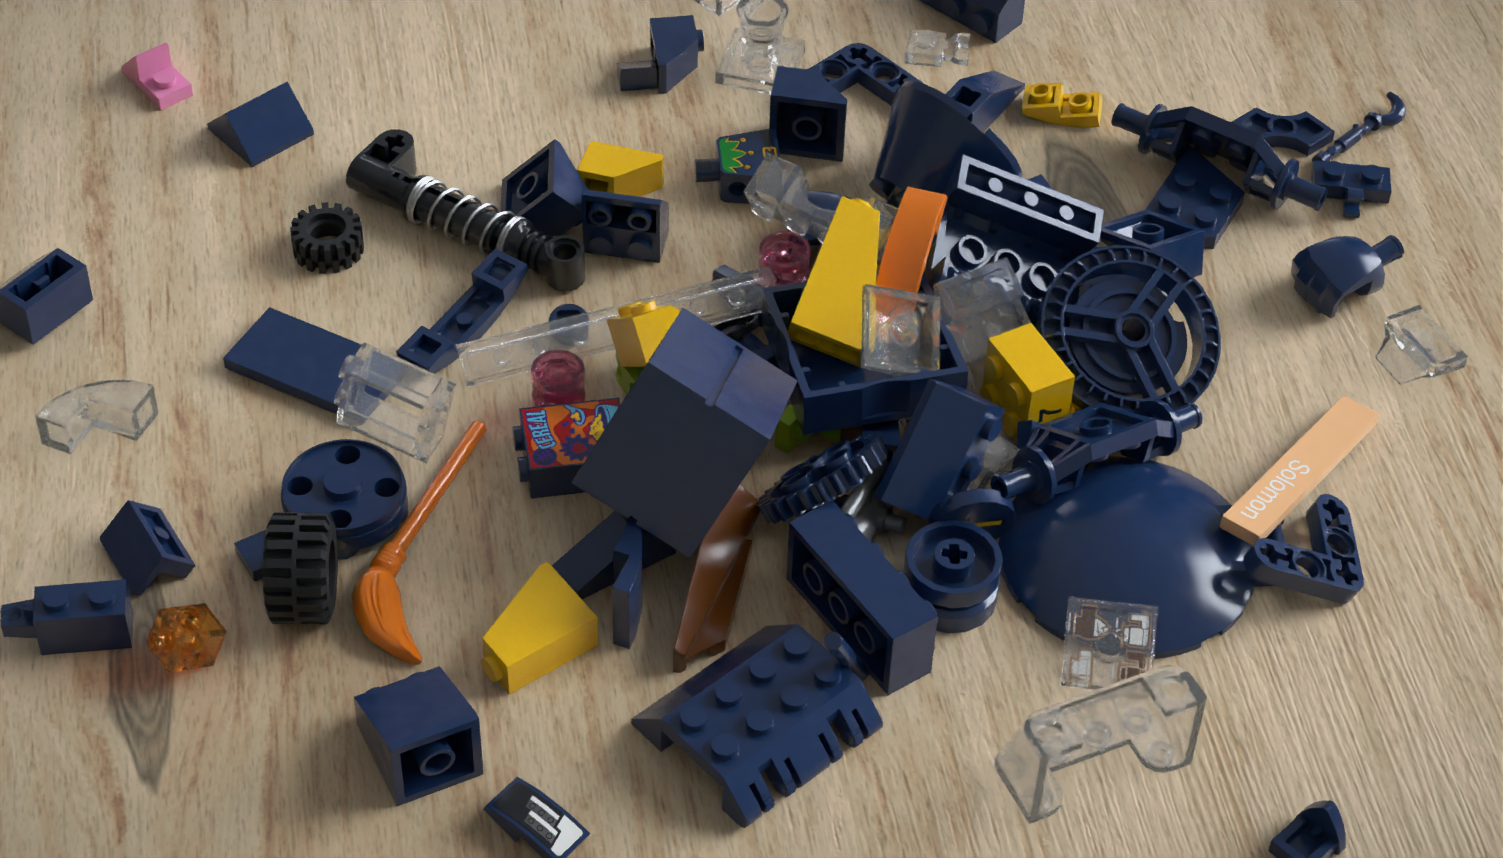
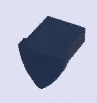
[1268,800,1346,858]

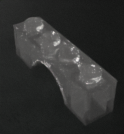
[744,152,898,265]

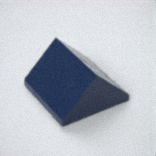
[207,81,314,167]

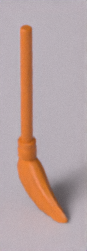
[352,421,487,665]

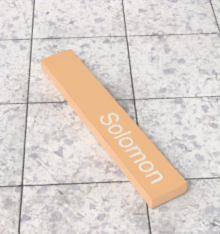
[1219,396,1380,546]

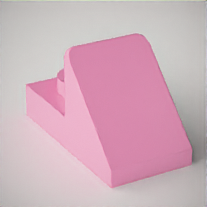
[121,42,193,110]

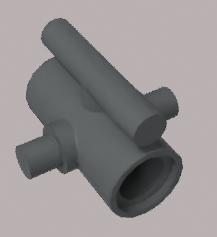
[823,459,907,541]

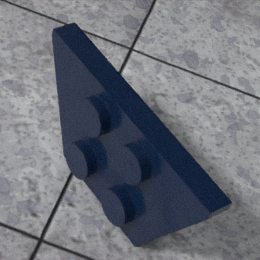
[1145,146,1245,249]

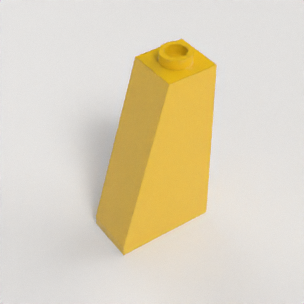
[787,196,880,368]

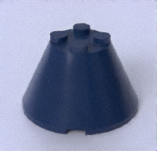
[869,80,1023,217]

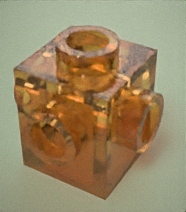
[146,603,227,673]

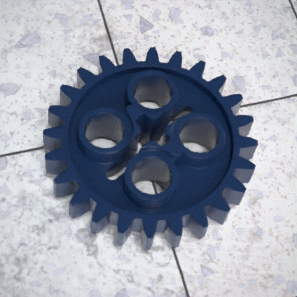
[756,433,888,524]

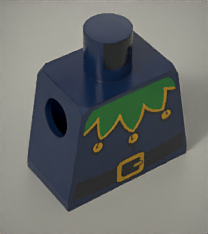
[694,128,784,206]

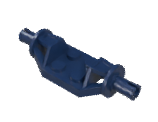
[1111,103,1328,211]
[990,399,1203,504]

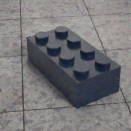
[786,501,938,695]

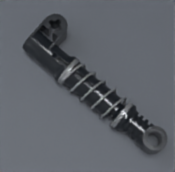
[346,129,585,291]

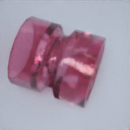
[758,231,811,288]
[531,350,586,407]

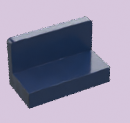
[100,500,196,596]

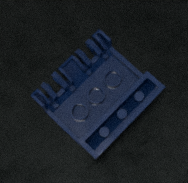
[925,155,1104,327]
[631,624,883,828]

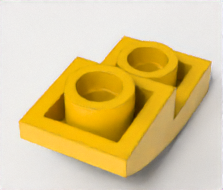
[1022,83,1103,127]

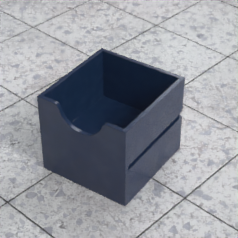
[572,308,797,558]

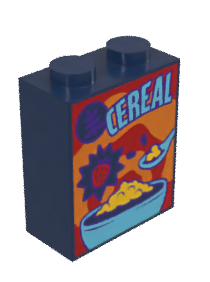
[512,397,620,499]

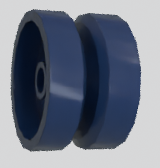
[904,520,1003,633]

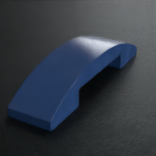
[396,248,528,374]

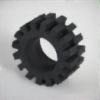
[290,202,364,274]

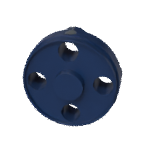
[281,439,408,560]

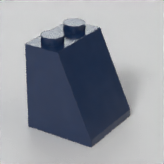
[354,666,484,806]

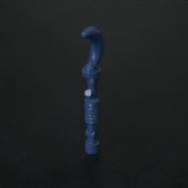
[1312,92,1406,162]

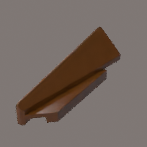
[673,485,760,673]

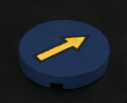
[928,489,1015,540]

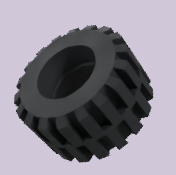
[263,512,338,624]

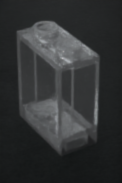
[334,342,456,464]

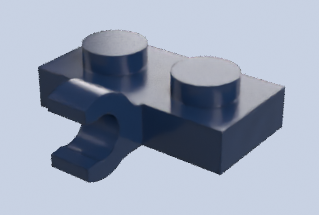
[1311,160,1392,218]

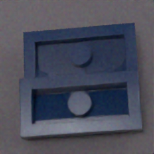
[612,519,643,649]

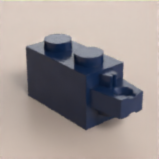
[0,579,133,655]

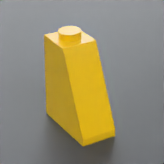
[481,561,598,695]

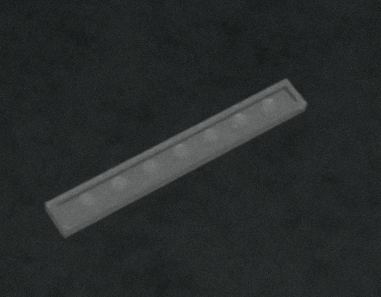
[456,266,777,387]

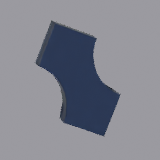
[1232,108,1335,157]

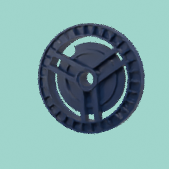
[1036,245,1221,412]

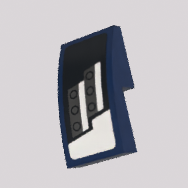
[483,777,590,858]

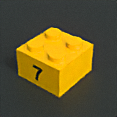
[980,323,1075,441]

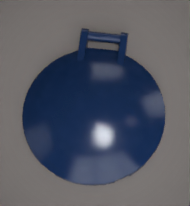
[998,456,1286,659]

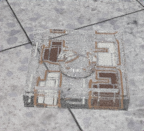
[1060,597,1158,696]

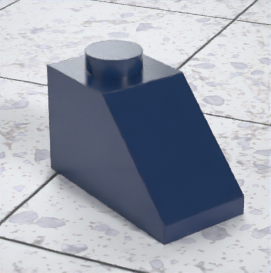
[650,15,704,94]

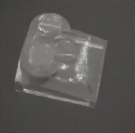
[861,284,940,377]

